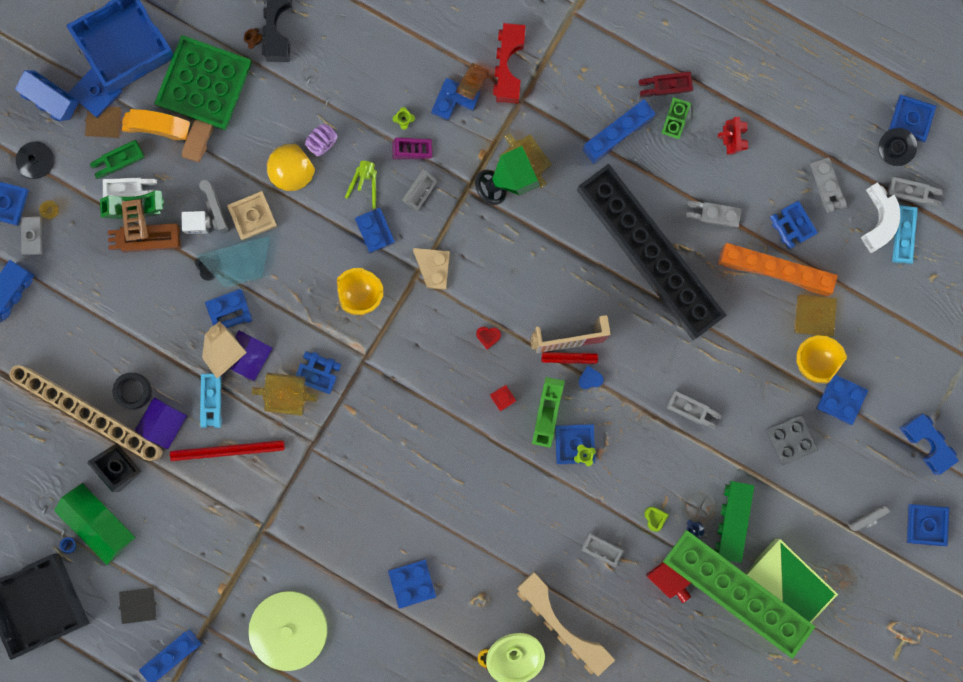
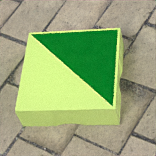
[744,538,838,623]

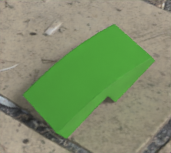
[661,97,691,139]

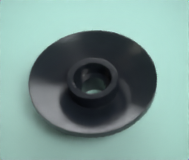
[878,128,917,166]
[16,142,54,179]

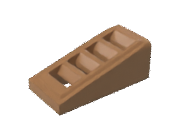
[122,199,148,241]

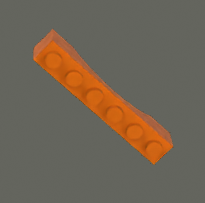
[717,243,838,296]

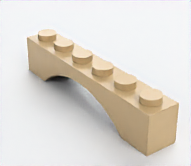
[517,571,615,676]

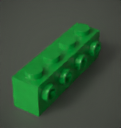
[714,481,755,563]

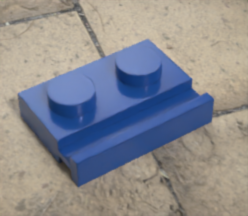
[355,208,395,254]

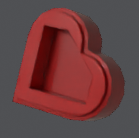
[476,327,501,350]

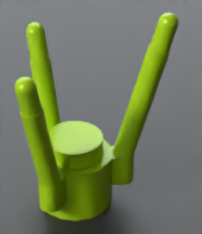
[345,161,377,209]

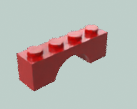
[493,23,526,104]

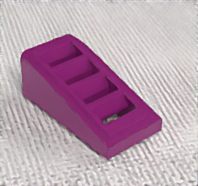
[392,137,432,159]

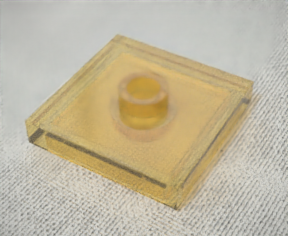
[794,295,837,337]

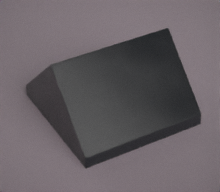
[87,443,141,492]

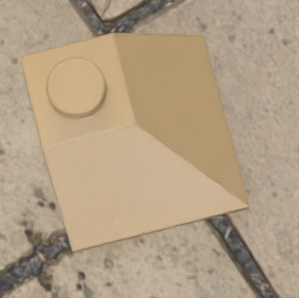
[202,321,247,379]

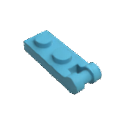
[200,374,222,428]

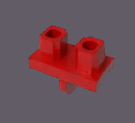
[718,117,748,155]

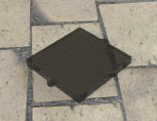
[118,587,157,624]

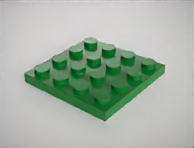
[154,35,252,131]

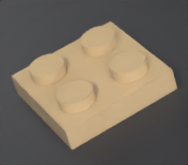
[227,191,277,241]

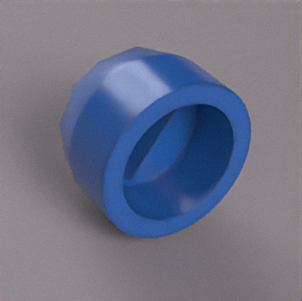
[60,537,76,554]

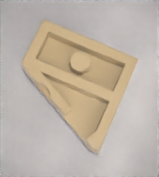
[413,248,450,290]

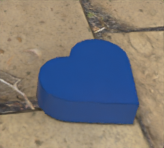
[578,366,603,389]

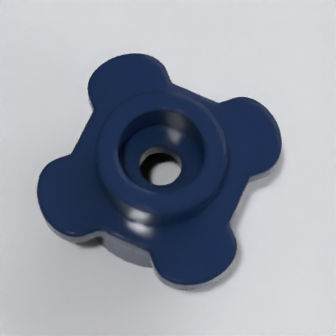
[686,520,704,540]

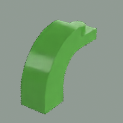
[532,377,565,448]

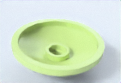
[486,633,545,682]

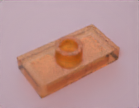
[456,63,489,100]

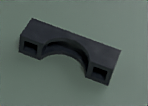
[262,0,293,62]

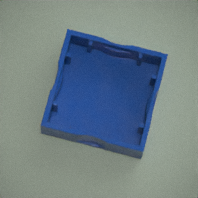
[66,0,173,95]

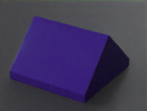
[229,330,273,382]
[135,397,187,449]

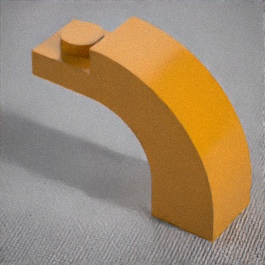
[122,109,190,140]

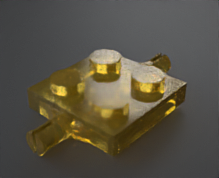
[499,132,552,188]
[251,373,318,416]

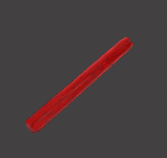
[170,440,285,461]

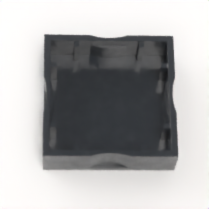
[0,553,90,660]

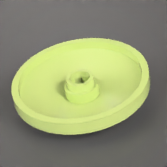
[249,591,328,671]

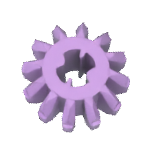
[305,123,337,156]

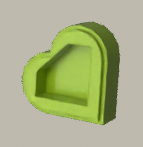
[644,507,668,532]

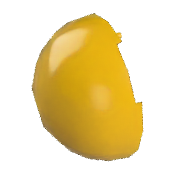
[266,144,315,191]
[337,268,383,316]
[796,335,847,384]

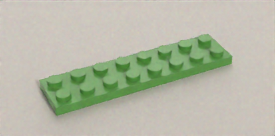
[662,530,816,659]

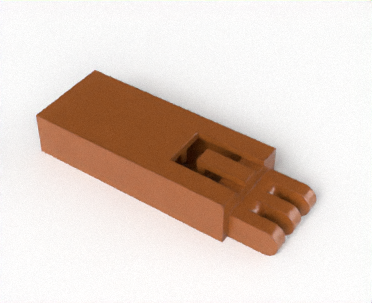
[108,223,181,253]

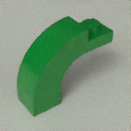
[100,190,164,219]

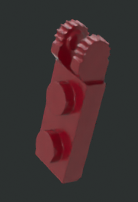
[638,72,693,97]

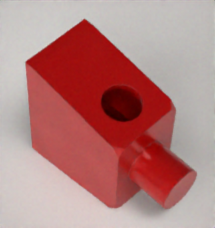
[646,562,692,603]

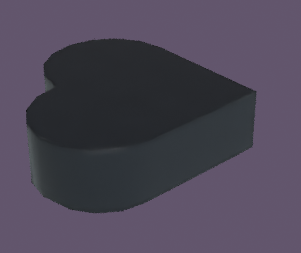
[195,256,220,281]

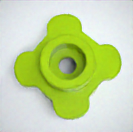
[392,107,415,130]
[574,445,596,466]

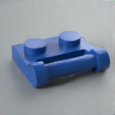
[205,289,253,328]

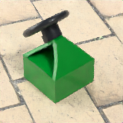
[475,146,540,205]

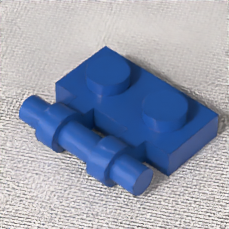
[770,200,818,249]
[294,351,342,394]

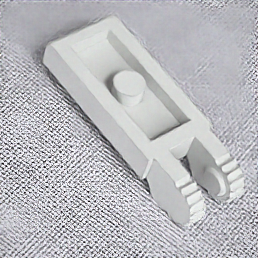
[103,178,157,198]

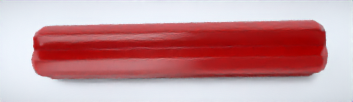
[541,352,598,364]

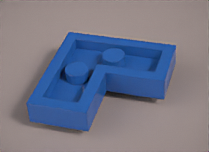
[431,78,481,121]

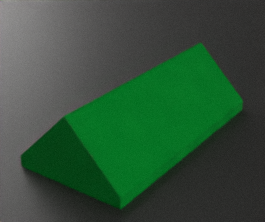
[54,483,136,565]

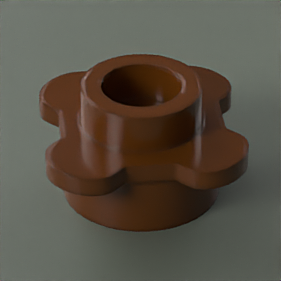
[244,28,263,49]

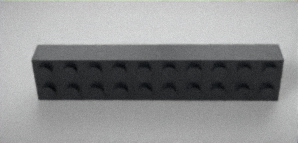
[577,164,727,340]

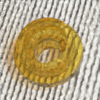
[39,200,59,220]

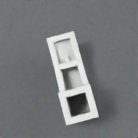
[861,182,900,253]

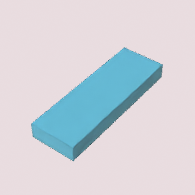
[892,205,918,264]

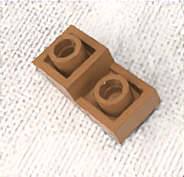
[181,120,214,162]

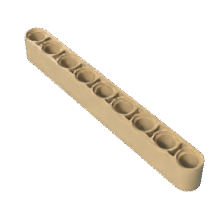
[9,365,163,461]

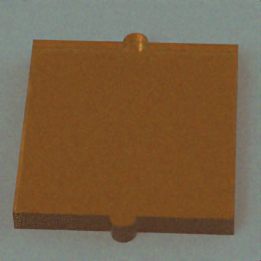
[84,107,122,138]

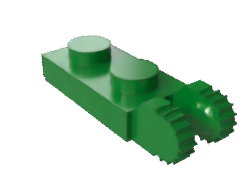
[90,140,145,179]

